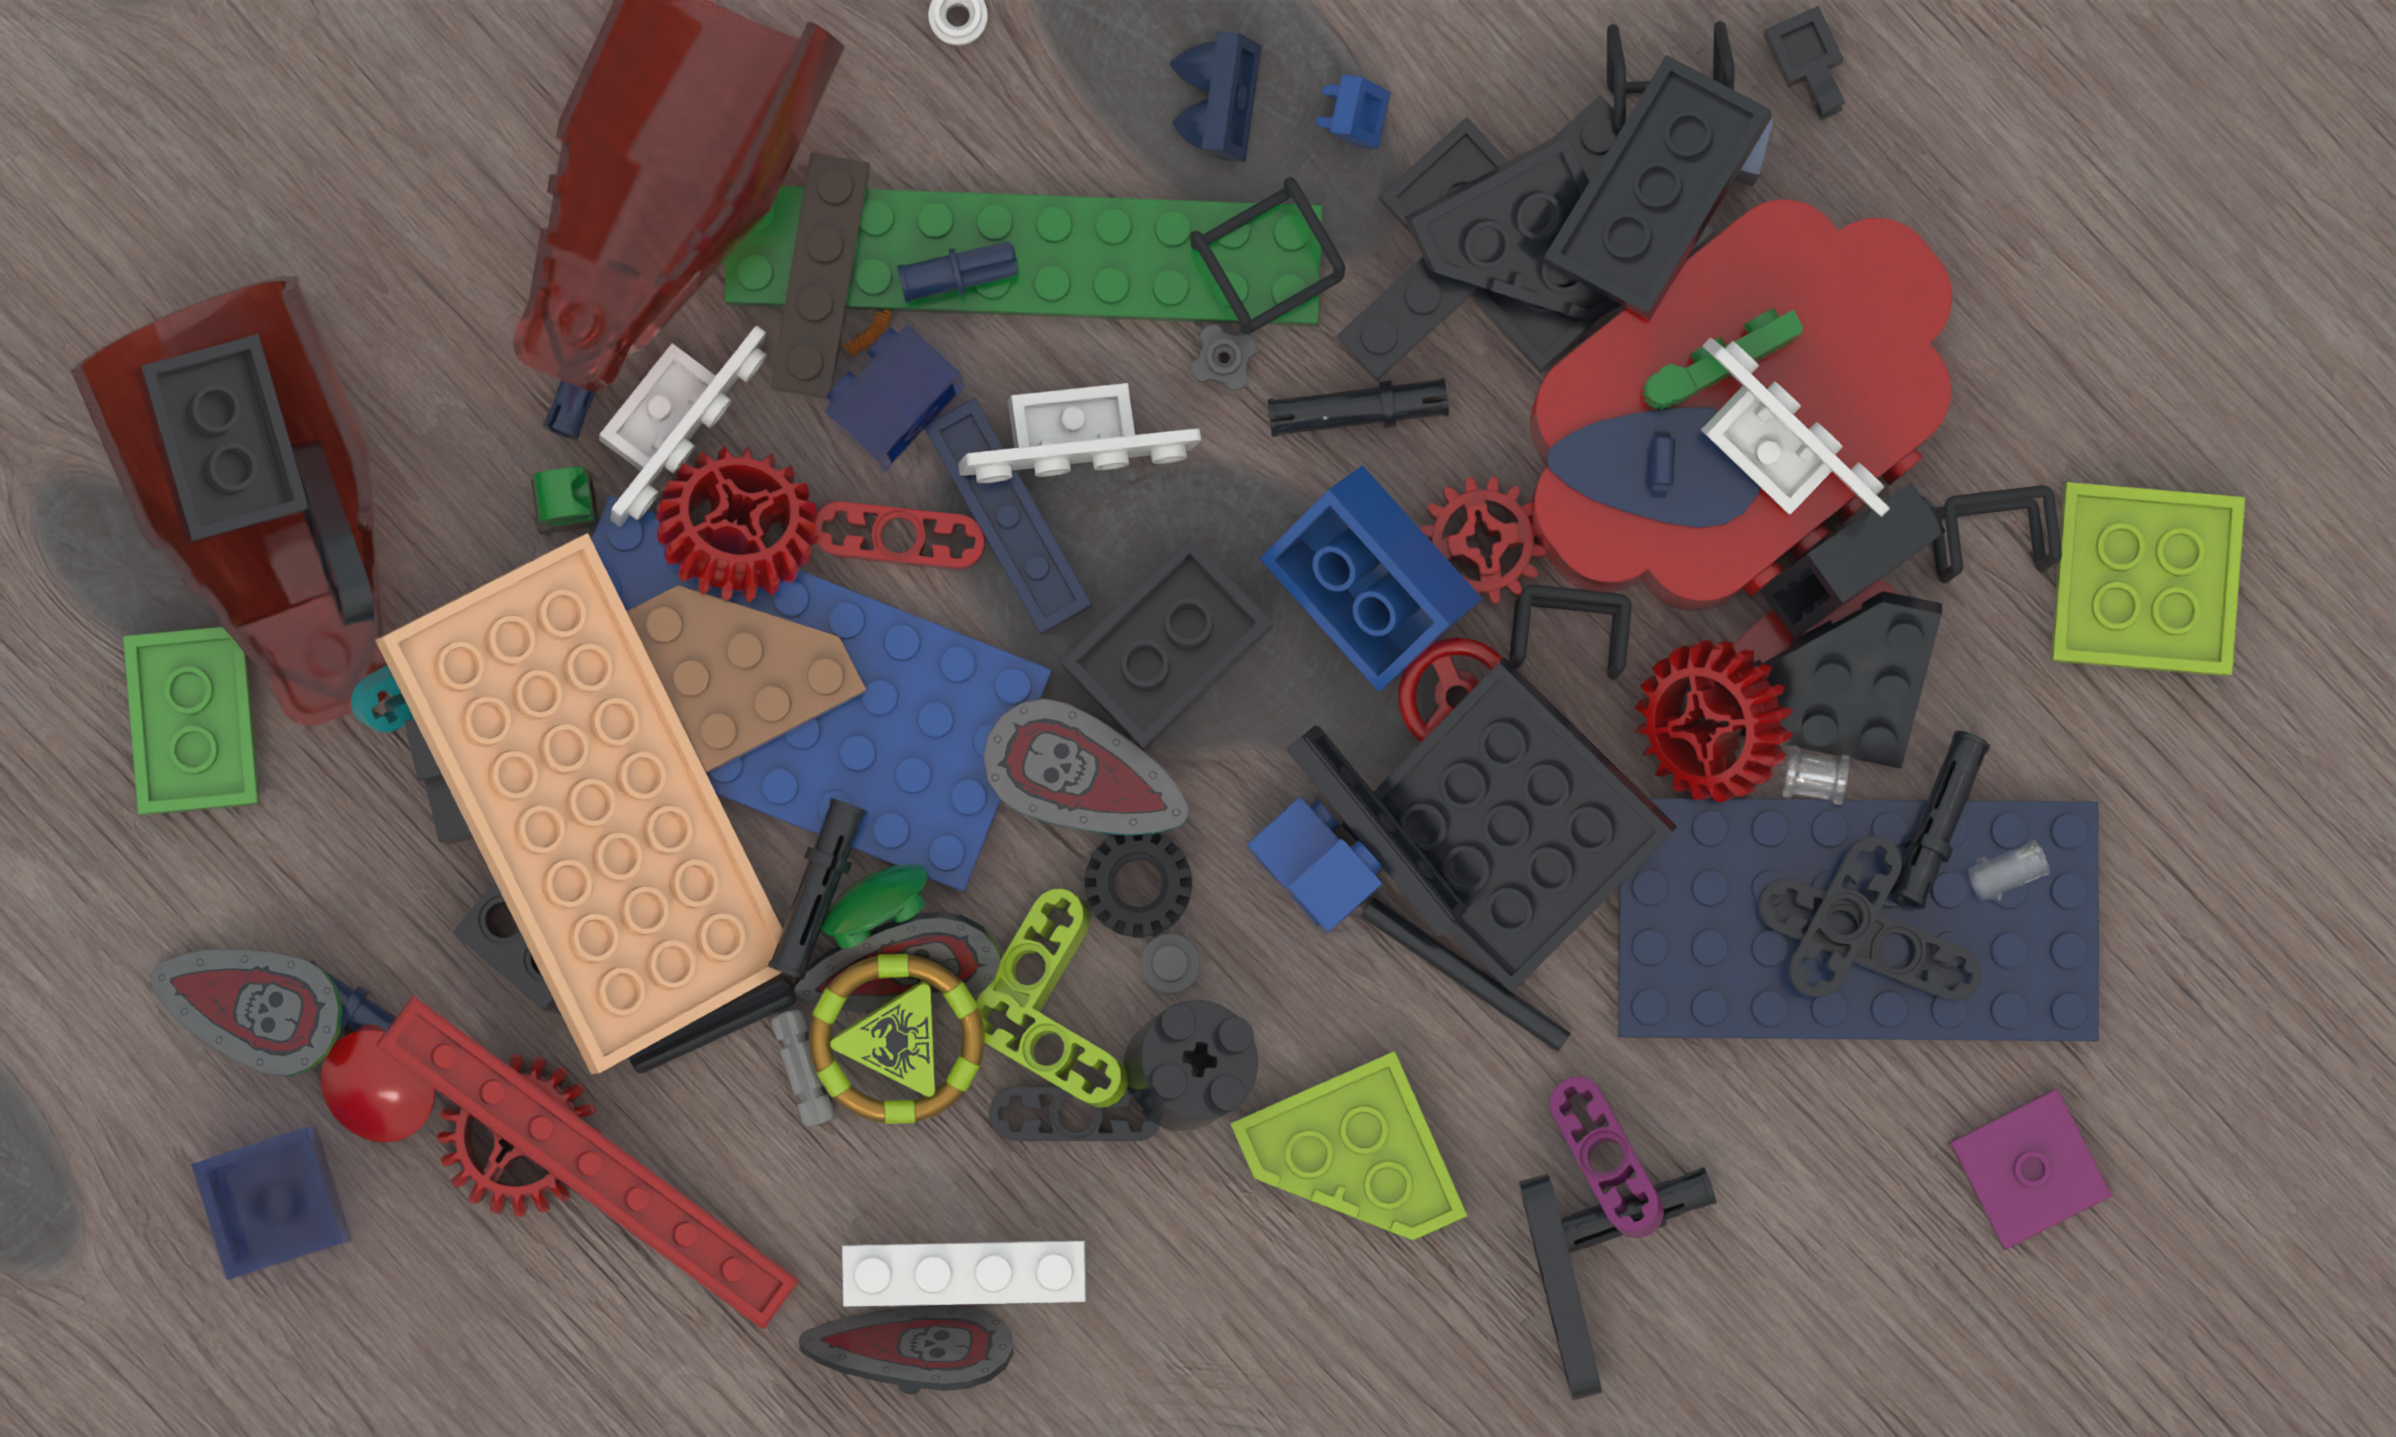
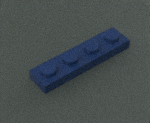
[923,398,1092,635]

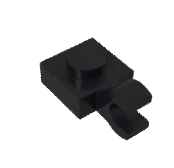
[1763,6,1845,120]

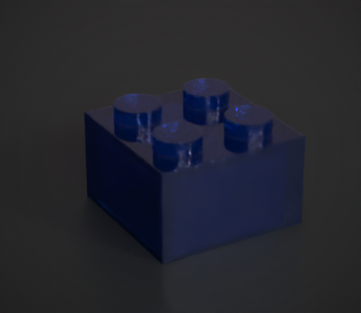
[825,323,965,473]
[191,1127,352,1280]

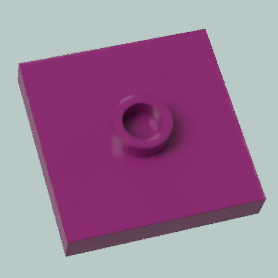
[1948,1089,2112,1250]

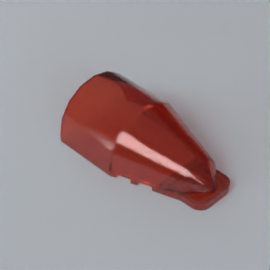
[513,0,845,392]
[70,276,387,726]

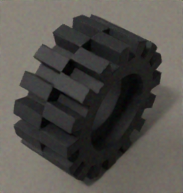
[1084,833,1192,938]

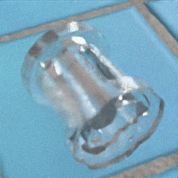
[1782,745,1850,808]

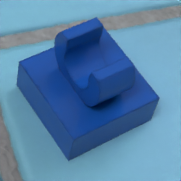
[1315,75,1391,149]

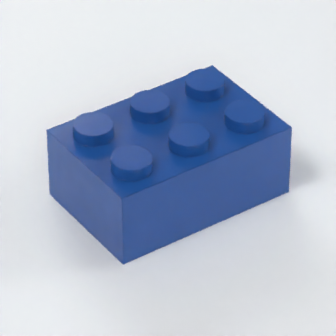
[1259,465,1482,692]

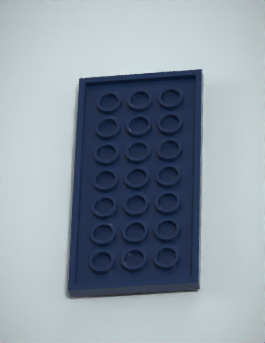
[1618,798,2099,1042]

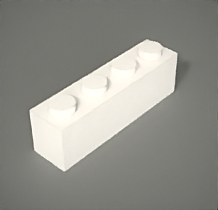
[842,1240,1087,1307]

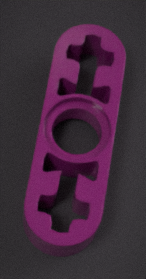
[1550,1077,1664,1238]

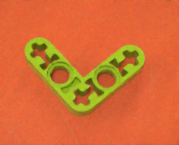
[976,888,1128,1108]

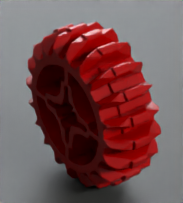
[656,445,818,603]
[1634,640,1794,802]
[436,1054,600,1217]

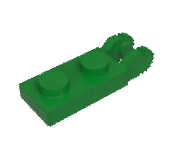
[1642,308,1803,411]

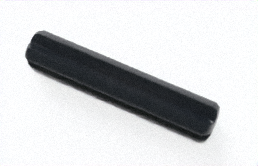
[628,975,796,1073]

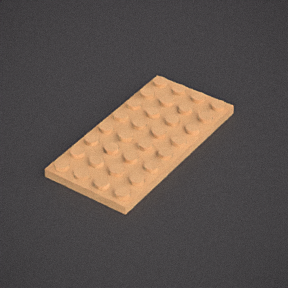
[375,533,783,1074]

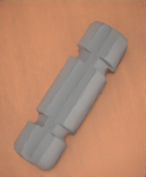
[771,1009,834,1127]

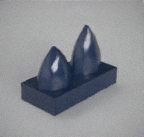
[1170,31,1262,162]

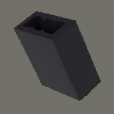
[1760,483,1946,639]

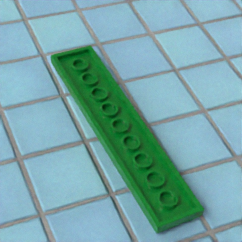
[724,184,1322,326]

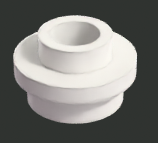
[928,0,988,46]

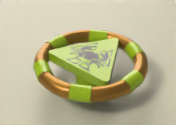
[809,953,984,1124]

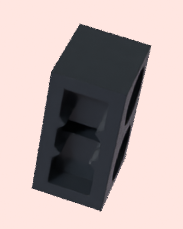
[453,882,556,1012]

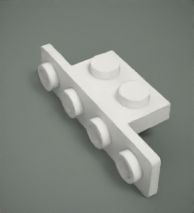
[599,325,768,527]
[1701,337,1890,517]
[958,383,1201,483]

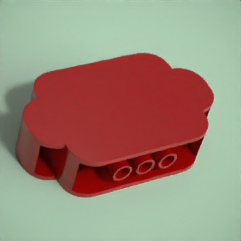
[1529,199,1952,611]

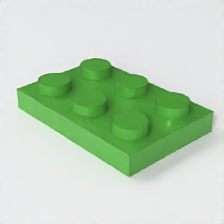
[123,625,261,816]

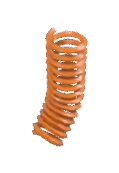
[843,309,892,357]

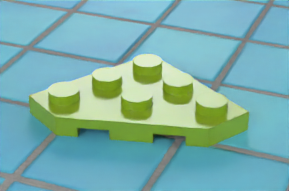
[1230,1051,1467,1240]

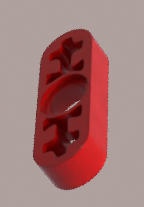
[814,501,986,570]

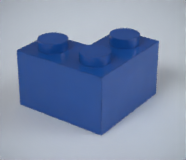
[1246,797,1382,936]

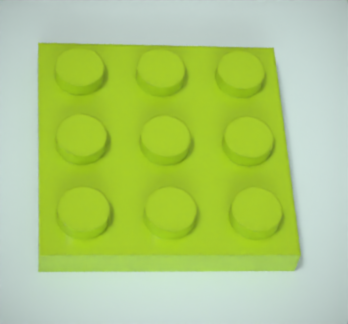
[2050,482,2245,677]

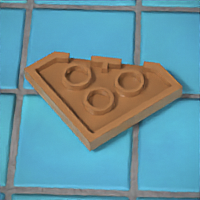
[626,585,868,773]

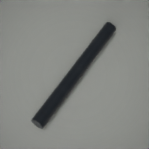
[1361,897,1571,1052]

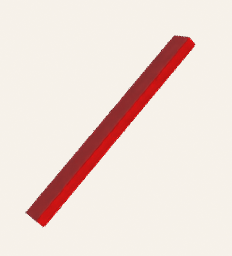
[376,996,799,1329]

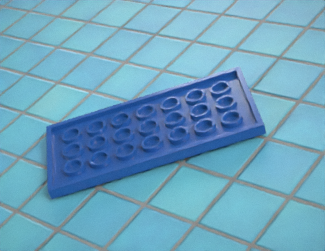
[591,495,1052,893]

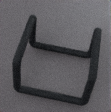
[1607,21,1734,132]
[1190,177,1346,335]
[1933,485,2062,583]
[1509,584,1632,680]

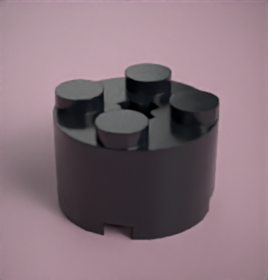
[1123,1000,1258,1131]

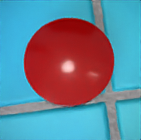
[320,1025,435,1142]

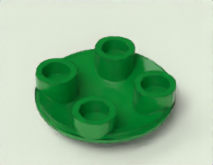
[821,863,928,949]

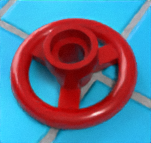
[1398,637,1503,743]

